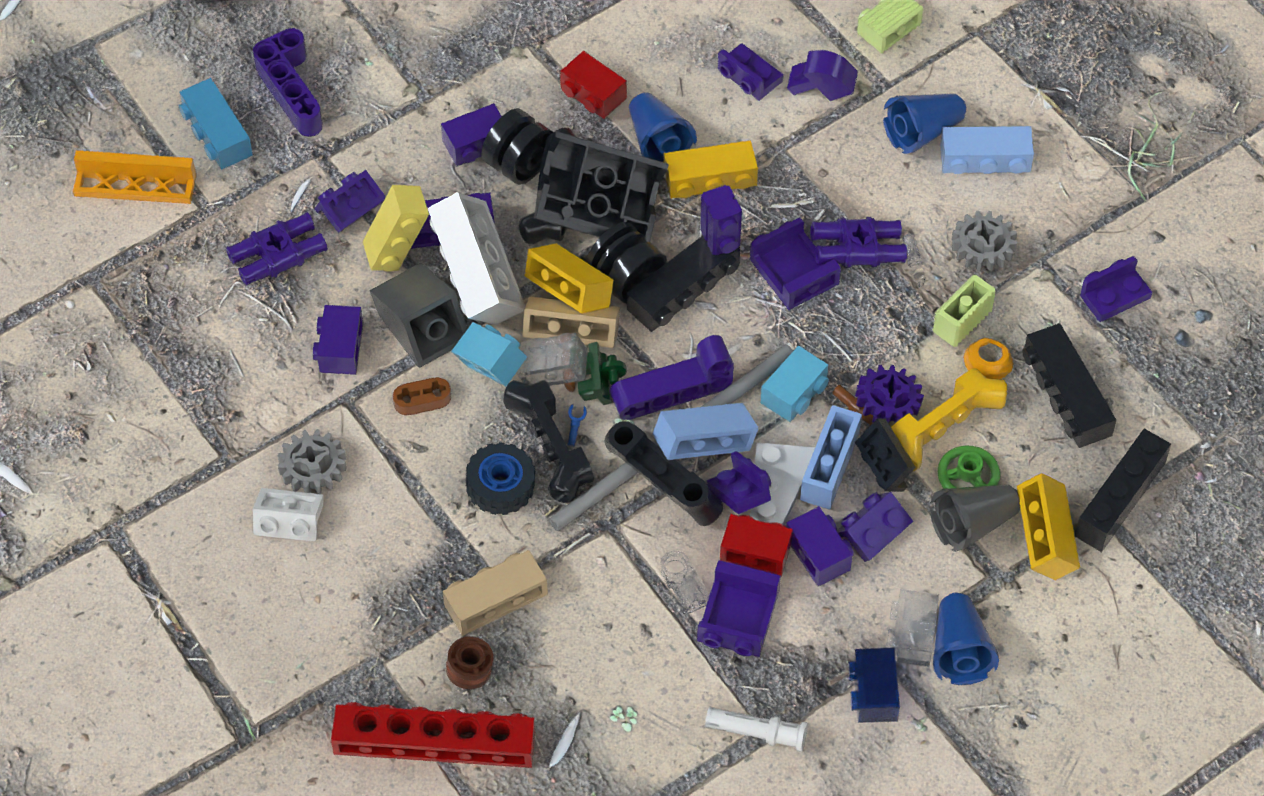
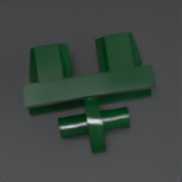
[575,342,627,405]

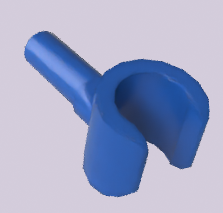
[567,404,587,447]

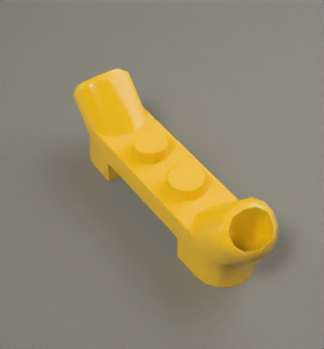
[891,368,1007,472]

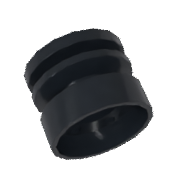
[586,222,667,304]

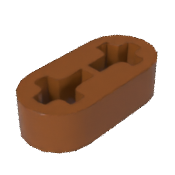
[393,377,451,415]

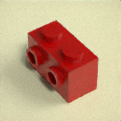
[560,50,627,119]
[720,514,793,577]

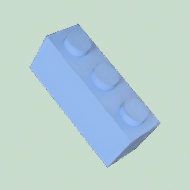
[940,126,1034,174]
[652,403,758,460]
[800,405,862,510]

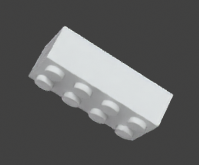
[428,192,525,325]

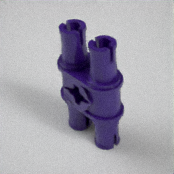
[226,212,328,286]
[810,217,907,268]

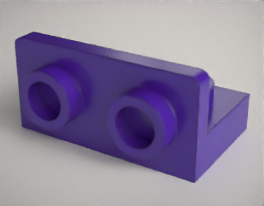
[718,43,783,101]
[314,170,386,233]
[1080,256,1152,322]
[706,451,771,515]

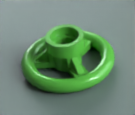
[937,445,1000,489]

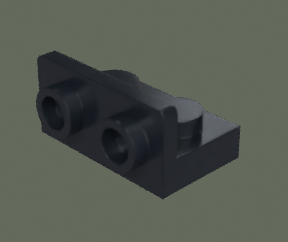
[855,418,916,492]

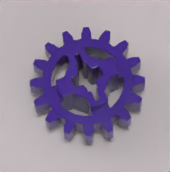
[855,365,924,424]

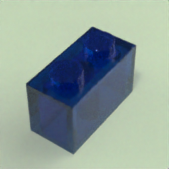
[848,648,900,723]

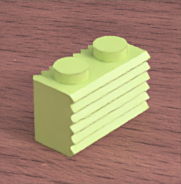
[857,0,923,53]
[932,275,995,347]

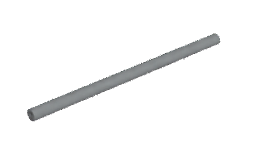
[549,345,793,531]

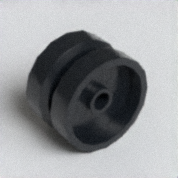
[481,108,554,185]

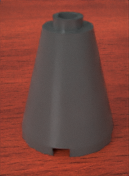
[930,484,1020,552]

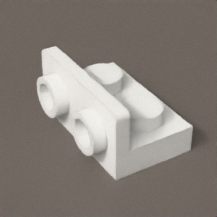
[253,488,323,541]

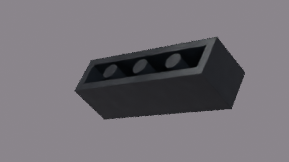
[627,235,740,332]
[1022,323,1116,448]
[1075,428,1171,552]

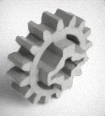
[951,211,1017,272]
[278,429,347,494]

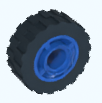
[466,442,535,515]

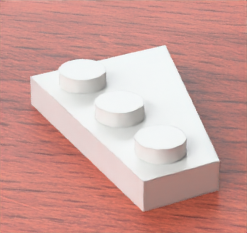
[750,443,815,525]

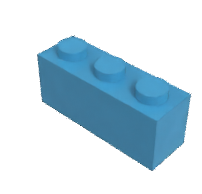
[178,78,253,170]

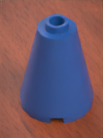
[629,92,697,163]
[883,93,967,154]
[933,593,999,685]

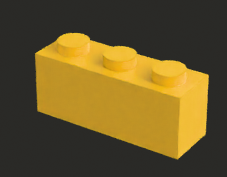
[664,140,758,199]
[524,243,614,314]
[1017,473,1080,580]

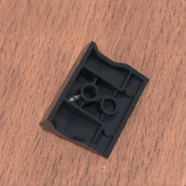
[534,131,669,242]

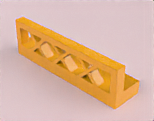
[73,150,197,204]

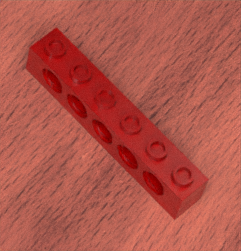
[331,702,536,768]

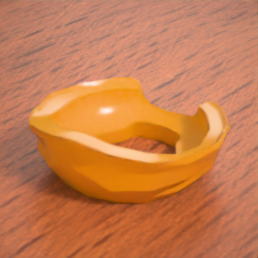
[963,338,1014,379]

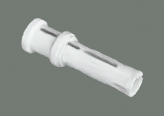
[705,707,808,752]

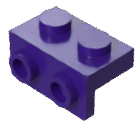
[837,492,914,562]

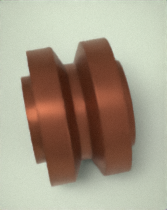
[446,636,494,689]

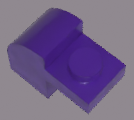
[787,50,858,101]

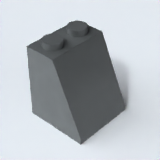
[369,262,467,368]

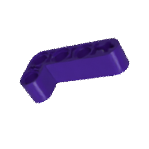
[253,28,323,137]
[609,335,734,420]

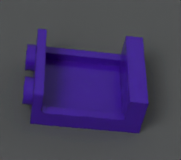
[750,218,841,311]
[697,560,781,657]

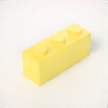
[362,185,429,272]

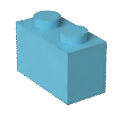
[451,322,527,387]
[760,345,829,422]

